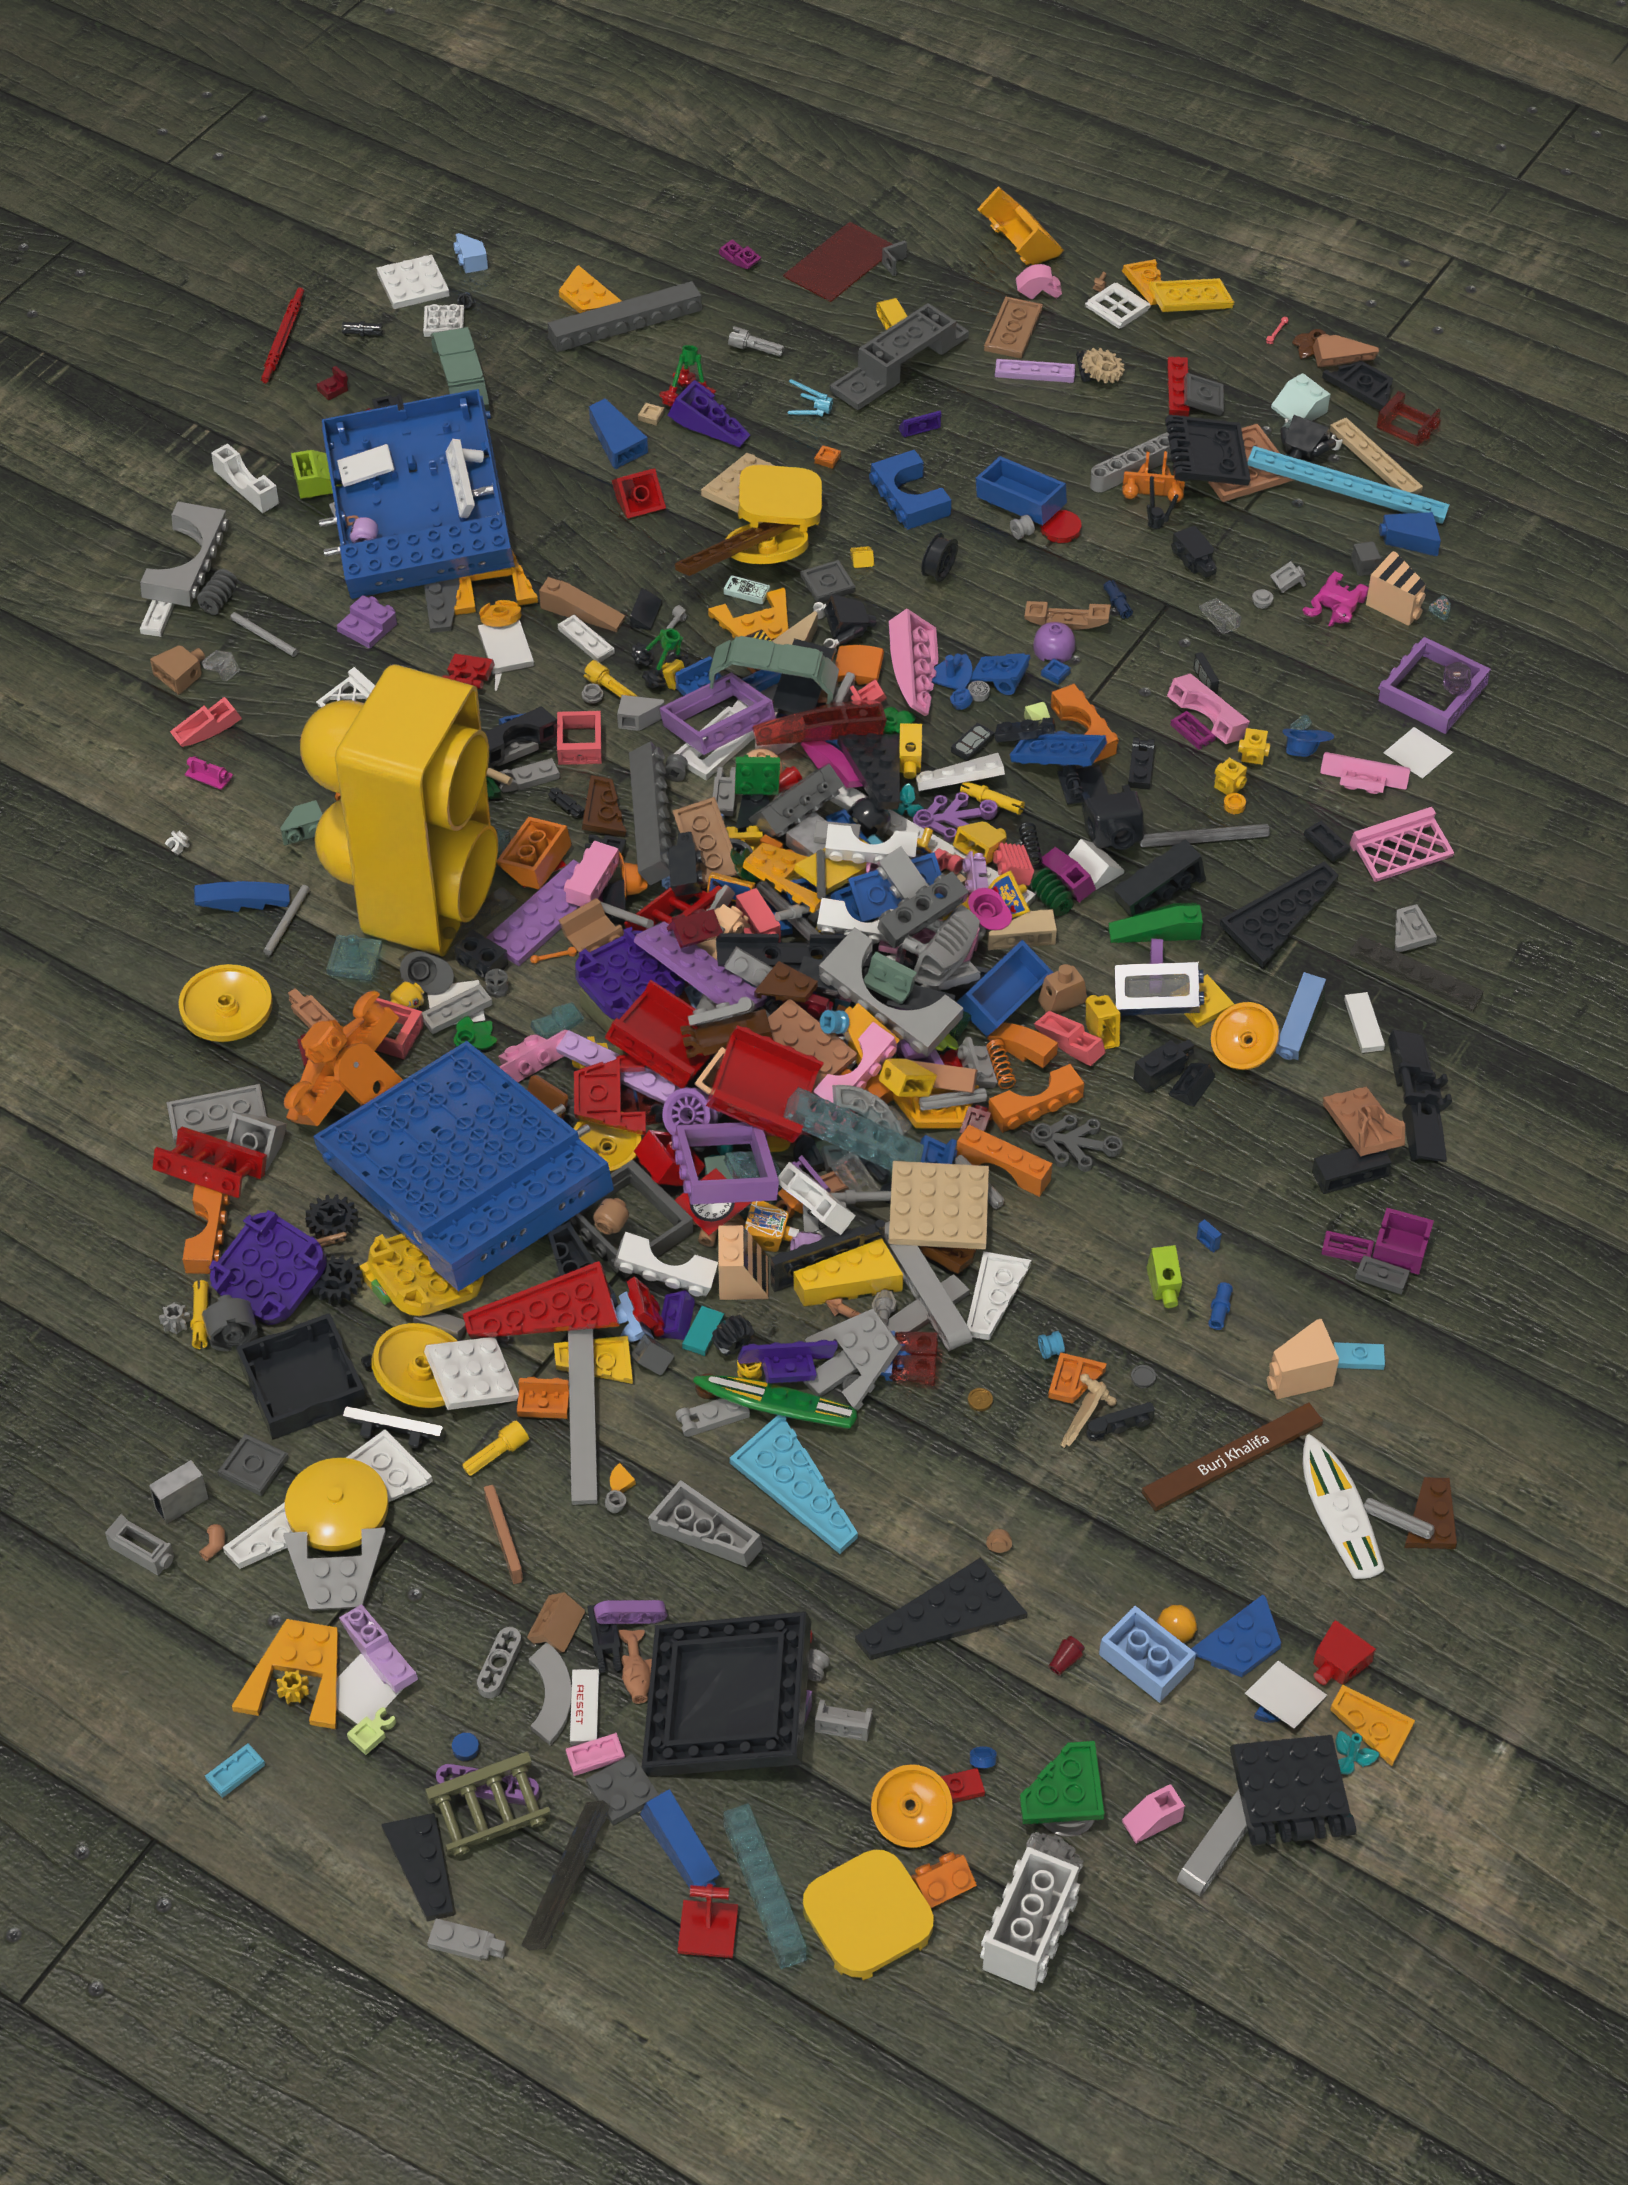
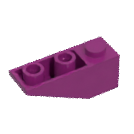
[1038,847,1096,903]

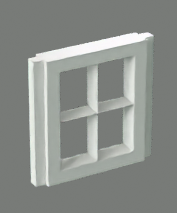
[1085,283,1151,328]

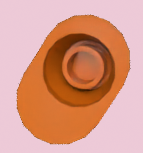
[619,852,648,901]

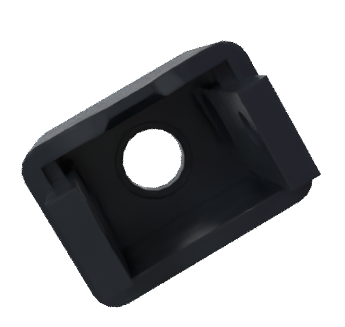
[1081,785,1144,850]

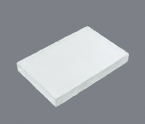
[478,620,534,674]

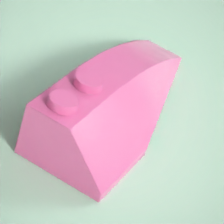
[889,609,938,716]

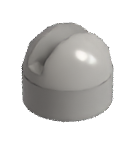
[605,1490,626,1513]

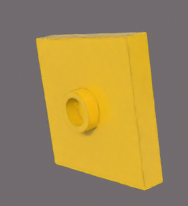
[1170,974,1235,1028]

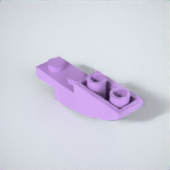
[339,1604,418,1693]

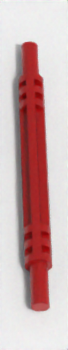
[261,288,304,383]

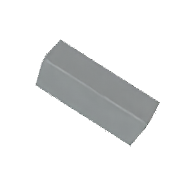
[413,1311,466,1341]

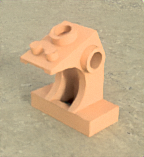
[696,904,750,960]

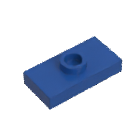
[741,670,782,692]

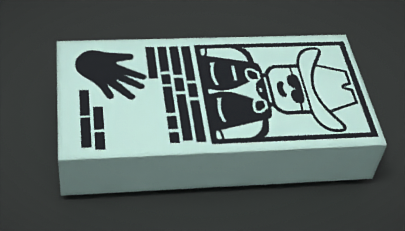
[724,575,770,605]

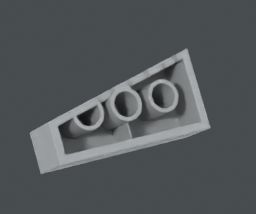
[648,1480,763,1567]

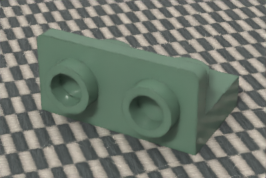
[863,952,917,1004]

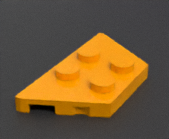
[559,265,621,313]
[893,1085,979,1128]

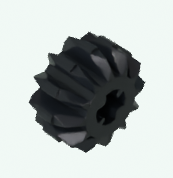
[711,1314,754,1356]

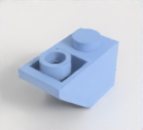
[453,233,488,273]

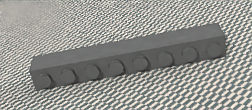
[548,281,702,352]
[629,741,672,886]

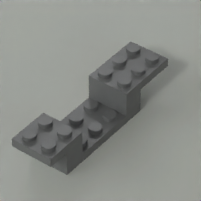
[830,303,969,410]

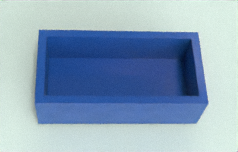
[976,456,1067,525]
[956,940,1054,1037]

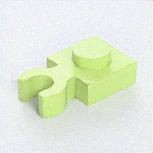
[347,1707,396,1755]

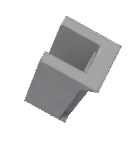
[105,1514,174,1576]

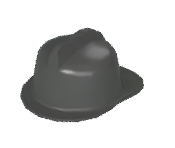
[400,951,454,994]

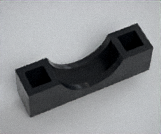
[485,706,557,768]

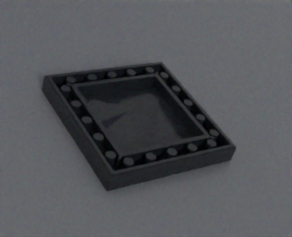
[641,1612,811,1777]

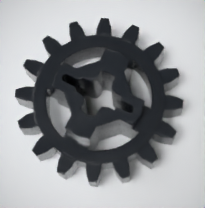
[305,1194,358,1242]
[312,1254,363,1304]

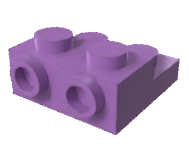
[337,595,397,649]

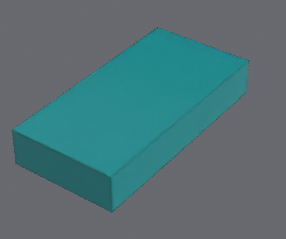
[682,1306,724,1356]

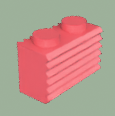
[993,842,1034,886]

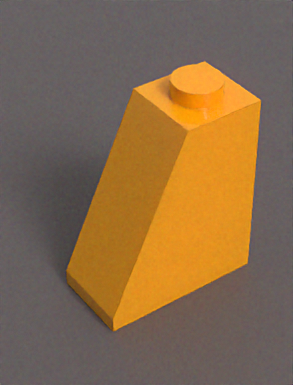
[843,1003,900,1066]

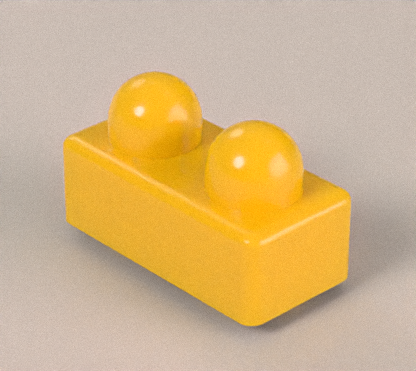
[300,665,498,957]

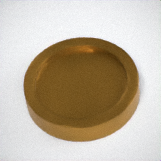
[968,1388,993,1412]

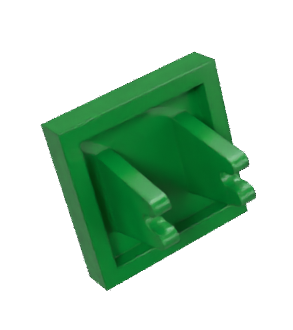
[735,755,780,795]

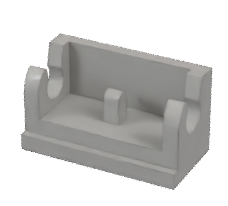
[815,1699,873,1741]

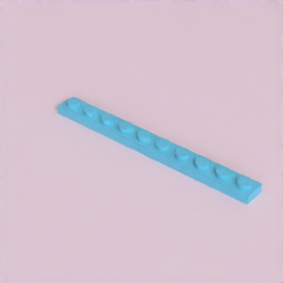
[1248,446,1449,524]

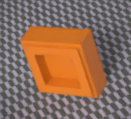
[814,445,841,469]

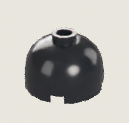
[847,797,891,839]

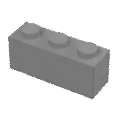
[877,846,936,911]

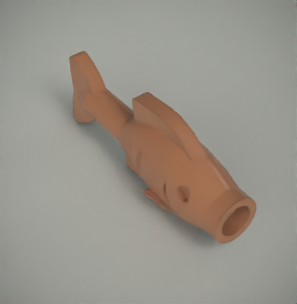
[618,1630,652,1704]

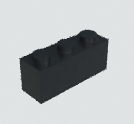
[1312,1148,1392,1194]

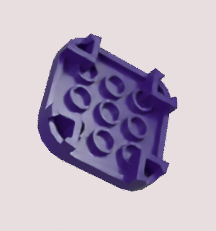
[575,927,685,1020]
[209,1210,327,1325]

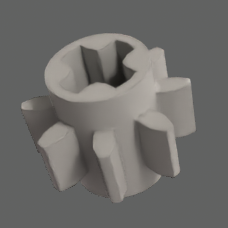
[159,1302,191,1334]

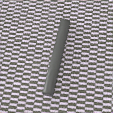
[816,849,826,899]

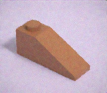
[1313,334,1379,368]

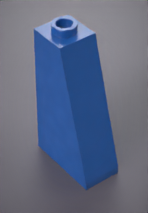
[589,399,648,469]
[640,1789,720,1888]

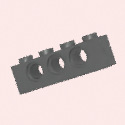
[877,871,969,949]

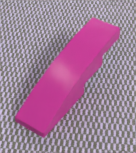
[801,739,863,788]

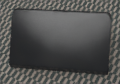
[630,588,662,631]
[603,880,626,924]
[1169,1063,1215,1107]

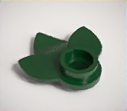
[730,848,762,886]

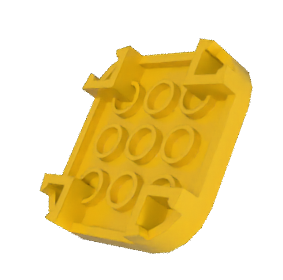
[738,465,822,532]
[367,1234,484,1316]
[803,1850,934,1980]

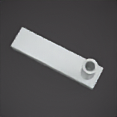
[446,439,484,518]

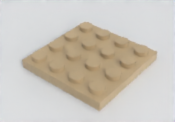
[701,453,775,524]
[889,1161,989,1249]

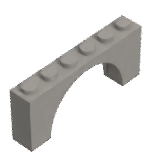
[140,502,229,607]
[819,927,963,1057]

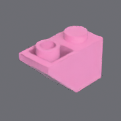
[1122,1784,1185,1843]

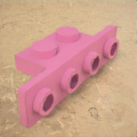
[1320,752,1410,794]
[498,1029,568,1082]

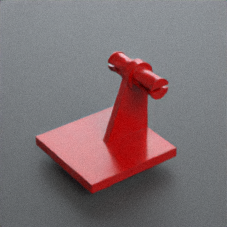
[677,1884,738,1958]

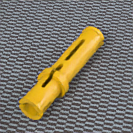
[960,782,1025,815]
[190,1280,209,1349]

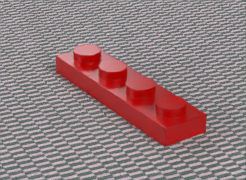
[1167,357,1189,417]

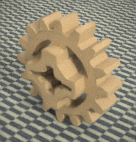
[1082,348,1125,384]

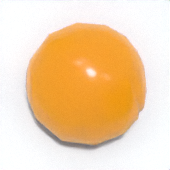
[1156,1605,1197,1643]

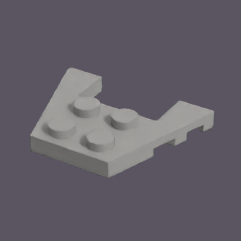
[805,1309,902,1411]
[283,1528,386,1611]

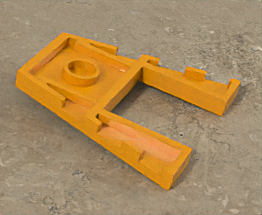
[454,550,538,615]
[743,843,821,913]
[232,1619,338,1729]

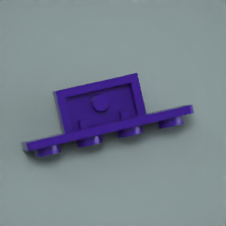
[738,1340,838,1383]

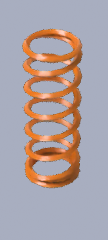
[986,1039,1016,1089]

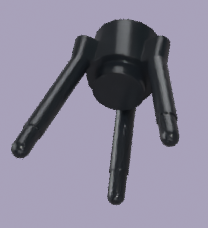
[1147,476,1179,529]

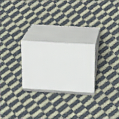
[1068,839,1125,890]

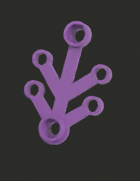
[913,792,997,843]

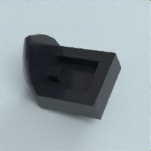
[793,1135,824,1174]

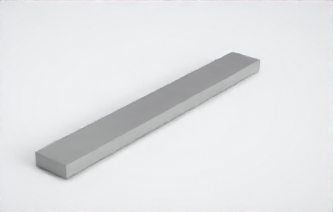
[803,1274,970,1397]
[568,1329,597,1505]

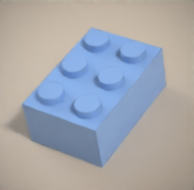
[1099,1606,1196,1703]

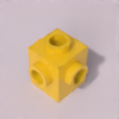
[1238,728,1270,765]
[1214,757,1247,795]

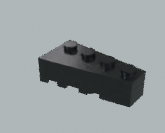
[1114,839,1206,916]
[548,1222,618,1308]

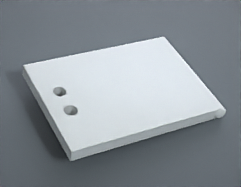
[337,444,394,487]

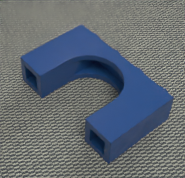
[869,450,952,530]

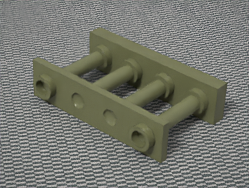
[425,1751,551,1857]

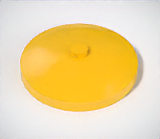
[726,523,809,564]
[179,964,272,1042]
[371,1323,458,1408]
[285,1458,388,1551]

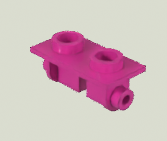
[184,756,233,790]

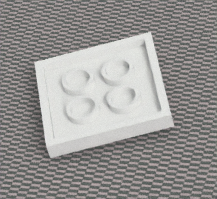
[377,255,450,309]
[424,1337,519,1410]

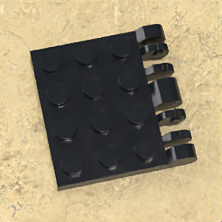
[1165,415,1251,486]
[1230,1735,1356,1846]

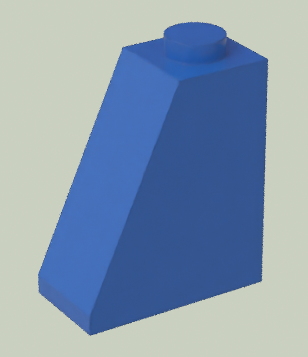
[1379,512,1441,556]

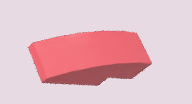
[170,697,242,747]
[1034,1011,1105,1066]

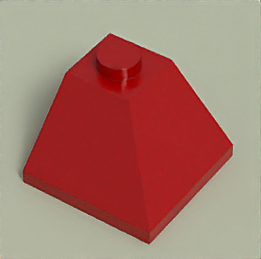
[612,468,666,519]

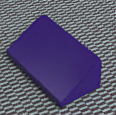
[899,411,941,437]
[659,1290,695,1340]

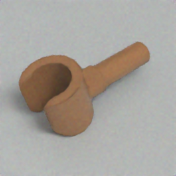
[1093,272,1106,292]

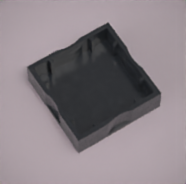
[236,1313,367,1440]

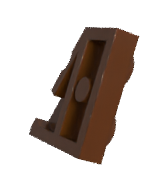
[754,961,818,1003]

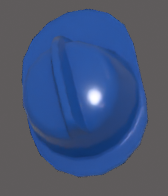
[1282,729,1334,757]

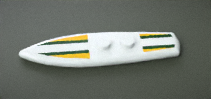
[1303,1434,1385,1579]

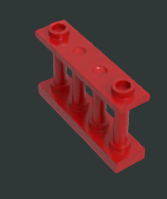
[624,885,730,931]
[152,1126,267,1198]

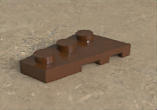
[581,775,626,837]
[1404,1477,1457,1549]

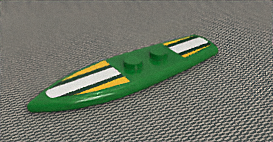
[693,1375,857,1429]

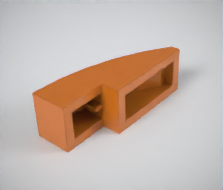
[987,1023,1058,1068]

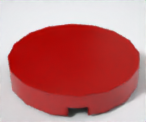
[1040,510,1082,543]

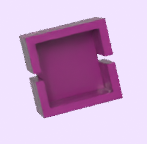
[1372,1208,1434,1275]

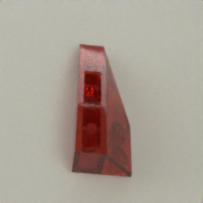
[752,700,887,746]

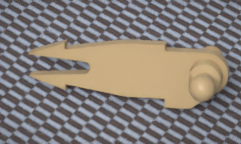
[1061,1374,1117,1448]

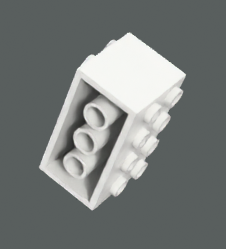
[980,1847,1081,1991]

